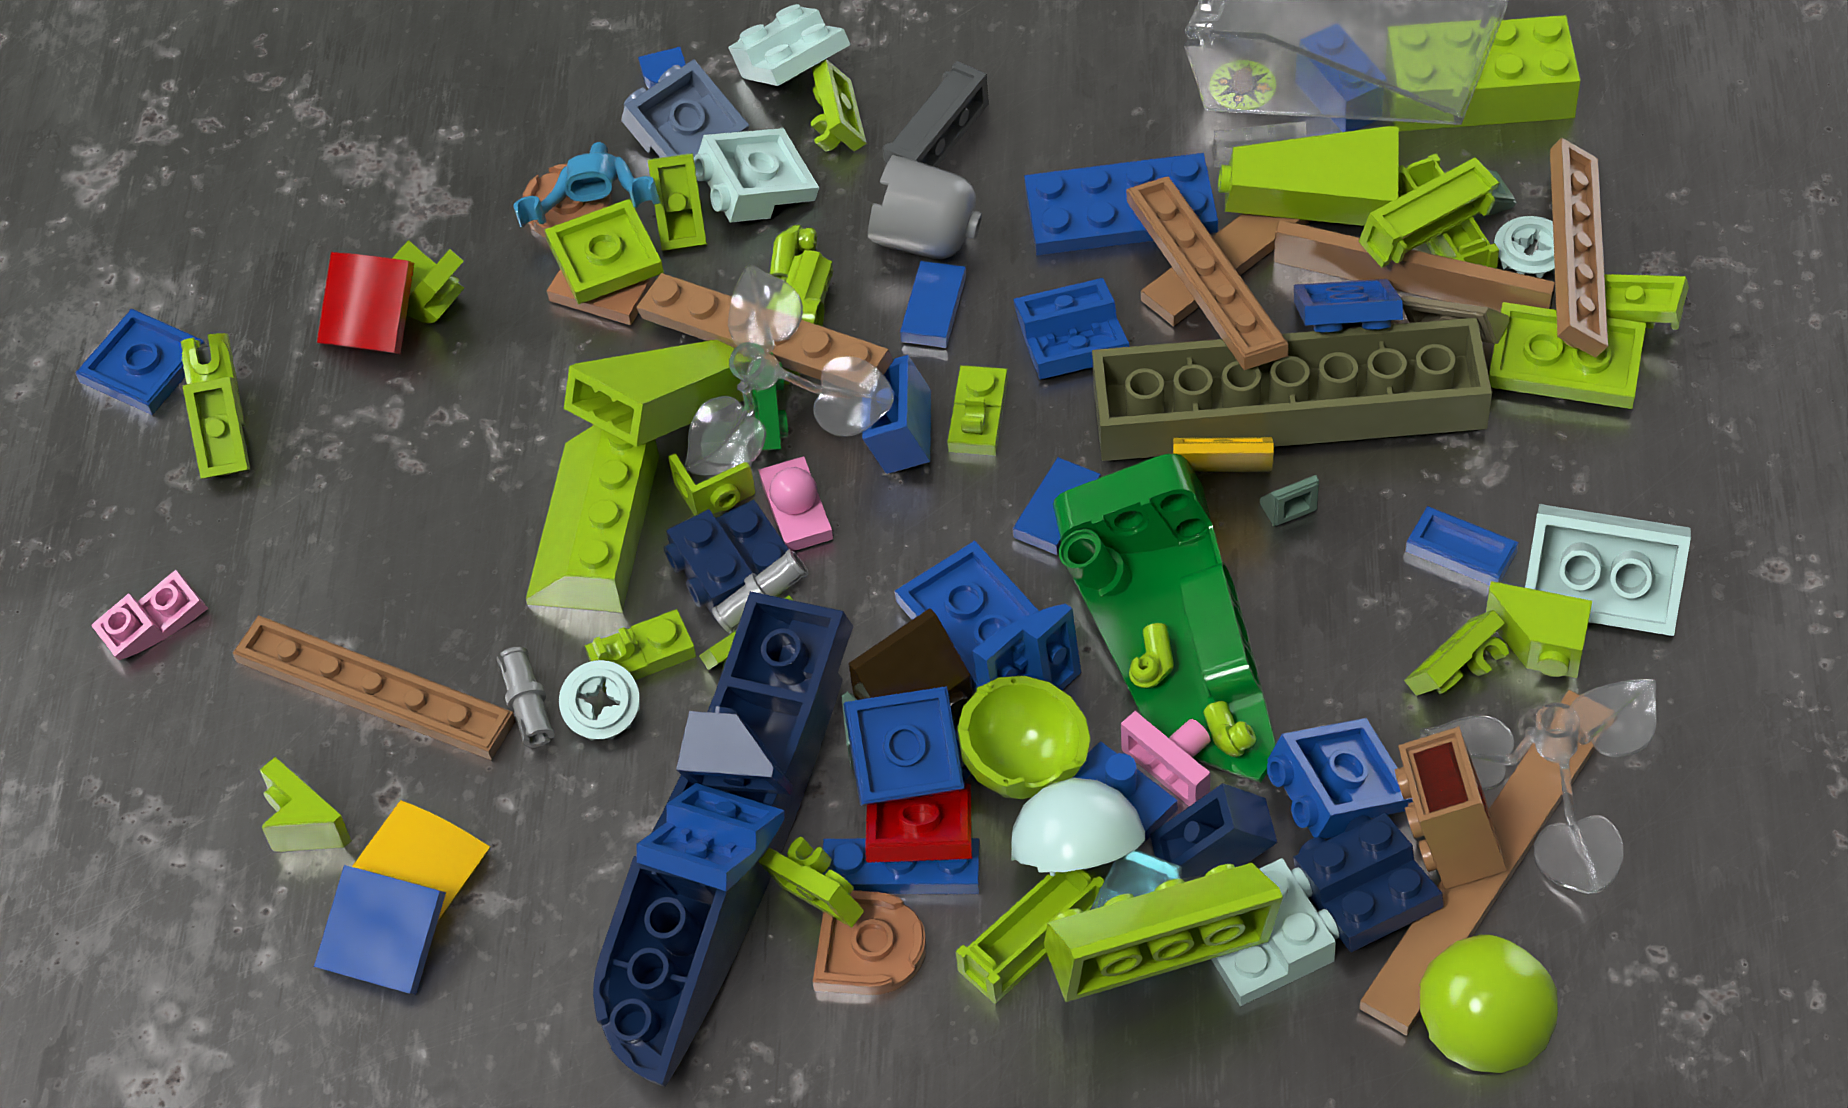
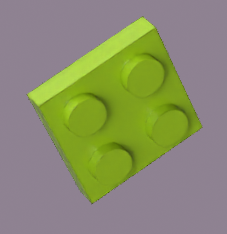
[544,199,664,305]

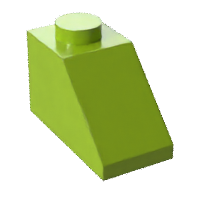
[1486,581,1592,678]

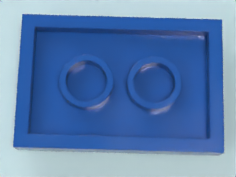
[1294,279,1403,332]
[895,541,1039,692]

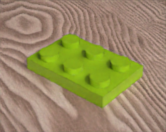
[1489,302,1646,409]

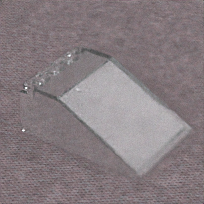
[1184,0,1510,125]

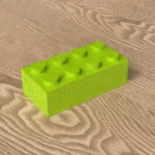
[1384,15,1580,132]

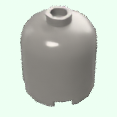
[868,155,982,259]

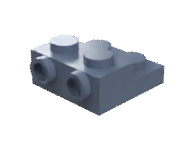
[621,59,749,157]

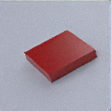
[865,783,972,863]

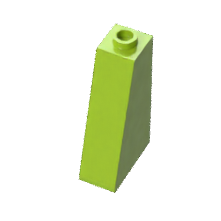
[1218,126,1399,226]
[564,339,750,447]

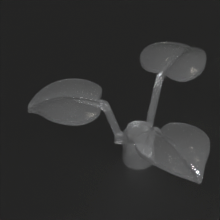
[684,264,894,476]
[1420,679,1657,894]

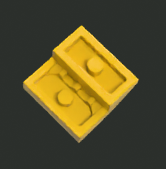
[1173,437,1274,472]
[352,800,490,924]

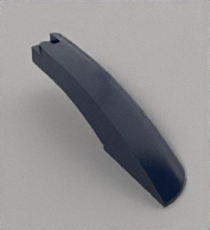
[593,591,853,1087]

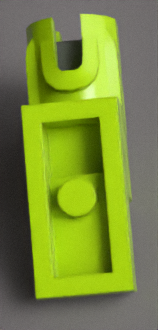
[180,333,250,479]

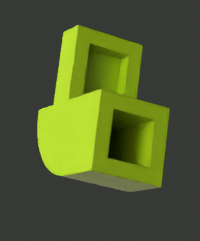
[393,240,465,323]

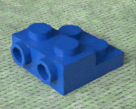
[1267,718,1413,839]

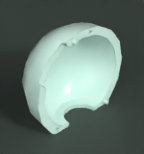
[1011,778,1145,876]

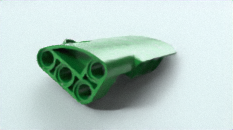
[1053,454,1276,783]

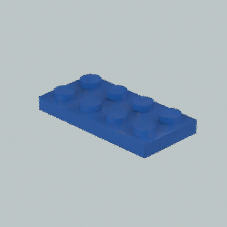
[1024,153,1218,256]

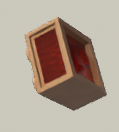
[1394,726,1507,890]

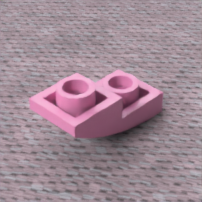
[91,570,208,660]

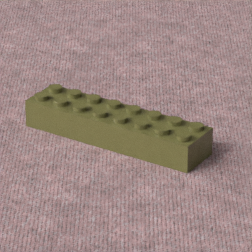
[1092,317,1492,461]

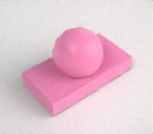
[758,456,833,551]

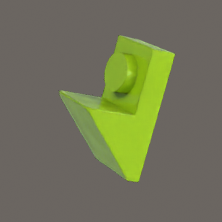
[647,153,707,251]
[260,757,352,852]

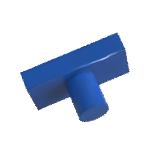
[1072,741,1178,844]

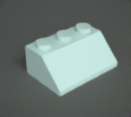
[1525,504,1691,636]

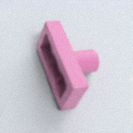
[1121,711,1211,806]

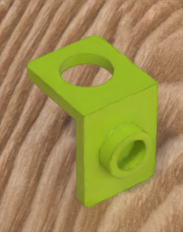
[668,454,755,516]

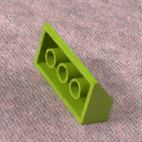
[526,425,659,613]
[1044,863,1283,1002]

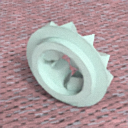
[1494,216,1555,278]
[559,660,640,741]

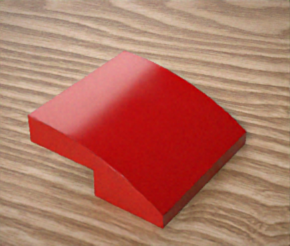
[317,252,415,354]

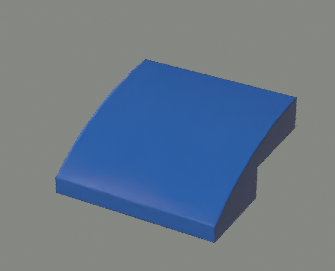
[1013,278,1129,380]
[972,603,1082,690]
[636,783,784,891]

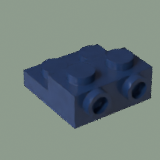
[664,499,789,621]
[1293,813,1444,952]

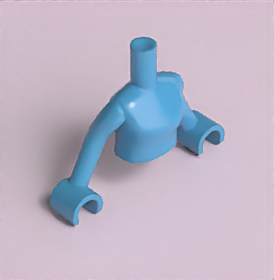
[513,142,660,228]

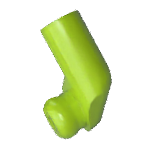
[769,225,817,281]
[1129,623,1174,688]
[1203,701,1256,758]

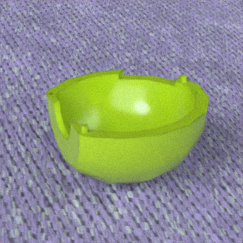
[957,676,1090,799]
[1419,934,1558,1073]

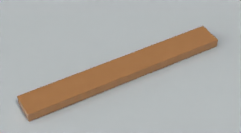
[1360,690,1615,1036]

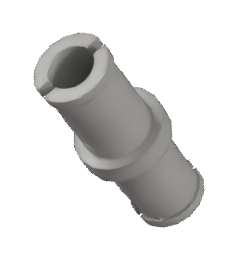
[711,549,809,634]
[497,647,555,748]

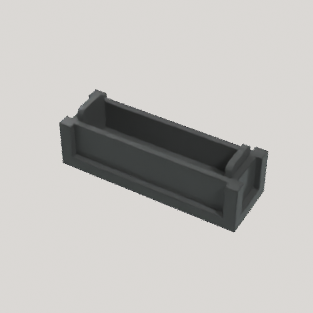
[883,61,989,168]

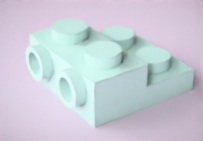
[728,4,851,86]
[694,128,819,223]
[1211,858,1339,1006]

